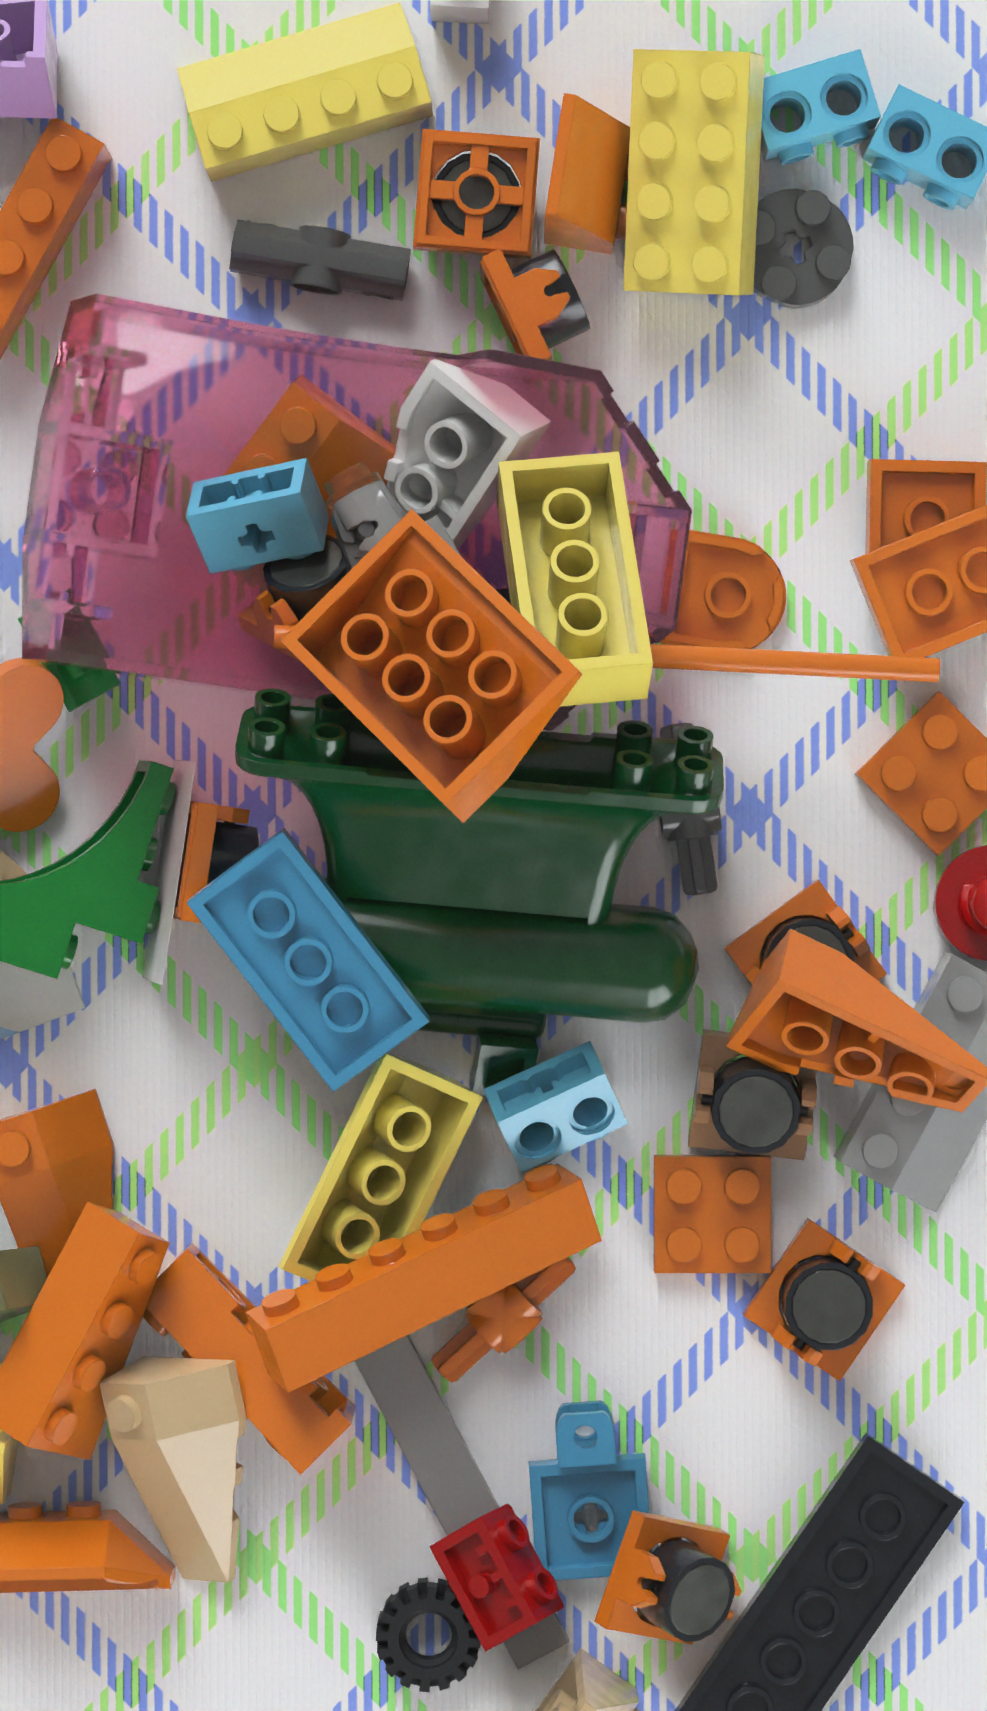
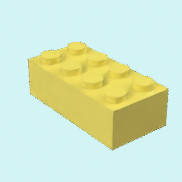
[623,49,765,295]
[496,452,653,707]

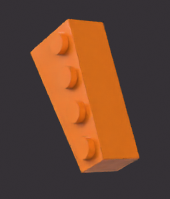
[0,1202,170,1460]
[143,1242,356,1475]

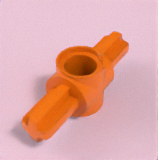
[431,1257,576,1383]

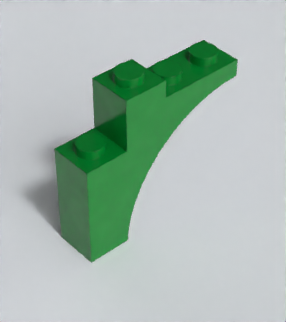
[0,760,176,979]

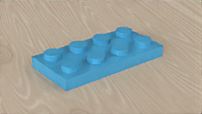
[187,828,430,1092]

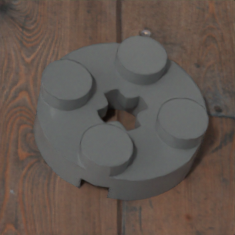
[754,189,854,309]

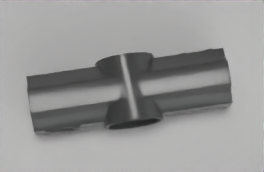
[229,219,411,301]

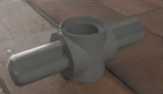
[659,723,722,896]

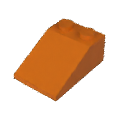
[544,93,630,254]
[223,374,396,538]

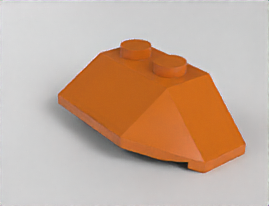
[0,1501,176,1593]

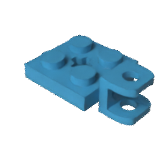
[528,1400,652,1580]

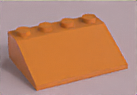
[280,509,582,823]

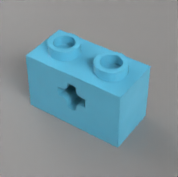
[186,458,330,574]

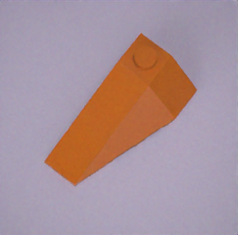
[726,928,987,1113]
[0,1088,114,1277]

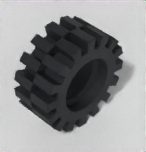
[375,1577,481,1692]

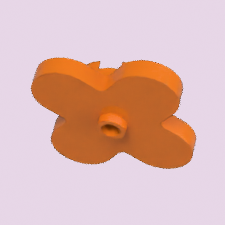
[0,658,64,832]

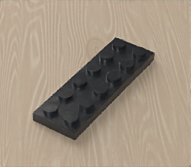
[674,1433,965,1711]

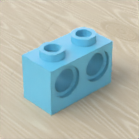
[760,49,881,165]
[862,84,987,210]
[483,1041,628,1173]

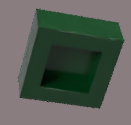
[469,1033,539,1097]

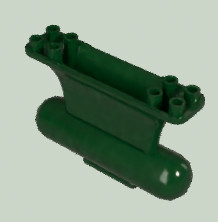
[235,689,724,1039]

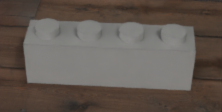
[834,952,987,1212]

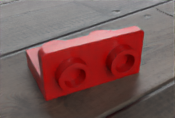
[429,1504,564,1652]

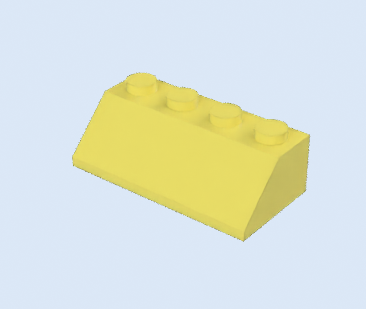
[177,2,433,182]
[278,1052,483,1281]

